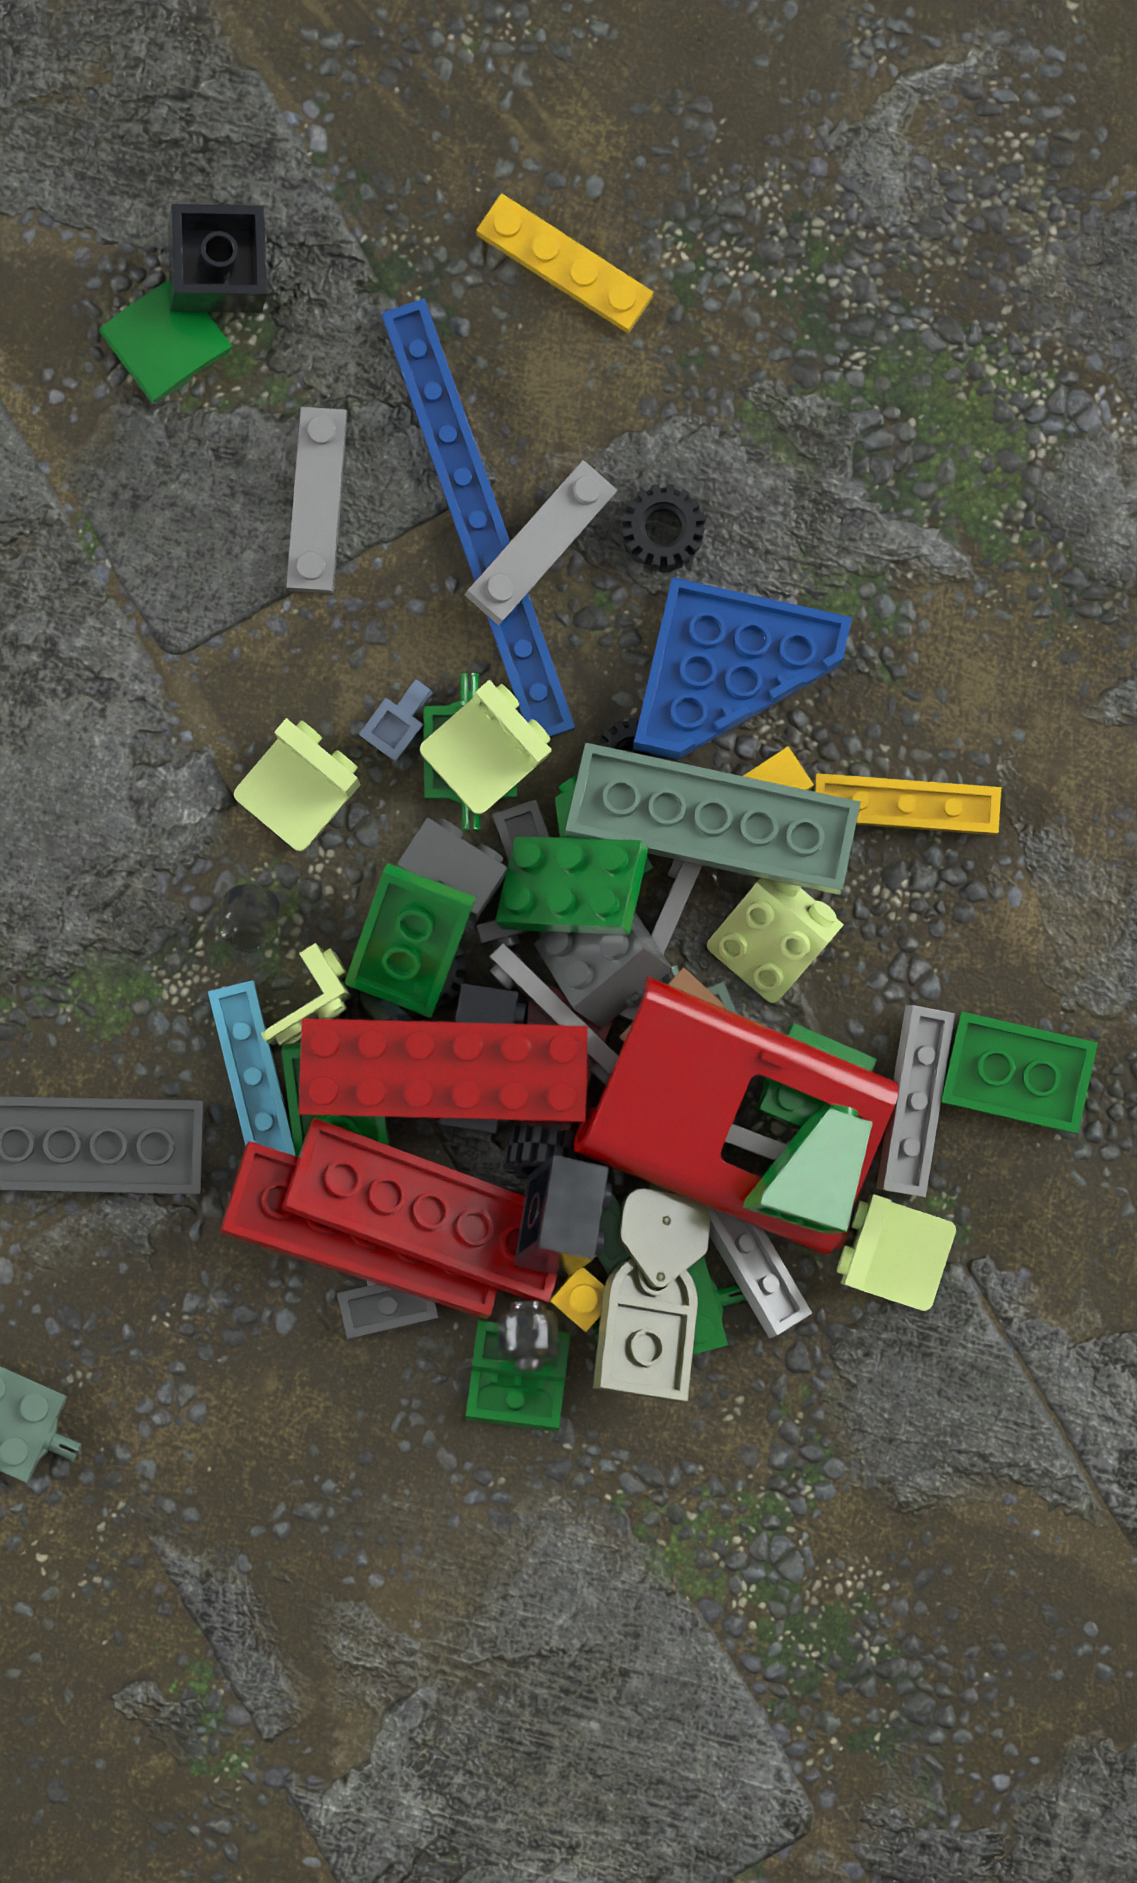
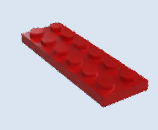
[299,1019,588,1122]
[281,1118,558,1306]
[219,1141,498,1319]

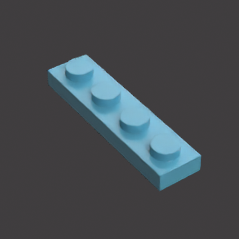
[208,980,295,1156]

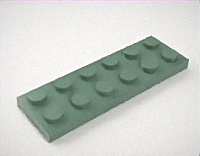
[565,742,860,895]

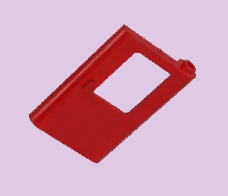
[574,976,899,1255]

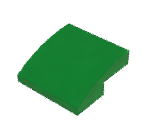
[99,280,232,404]
[466,1321,571,1432]

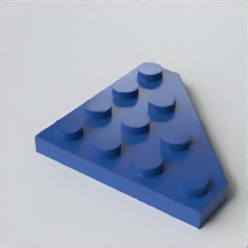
[633,577,852,759]

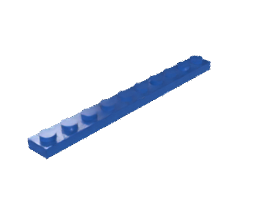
[381,298,575,739]

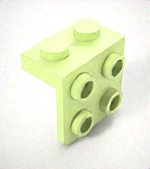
[420,680,552,815]
[234,718,361,851]
[707,878,844,1003]
[261,943,352,1046]
[837,1194,956,1311]

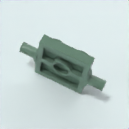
[0,1367,82,1483]

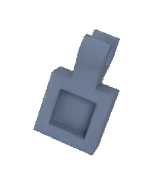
[359,679,433,763]

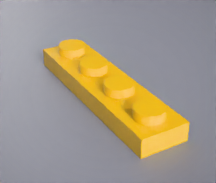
[476,193,654,334]
[814,773,1001,835]

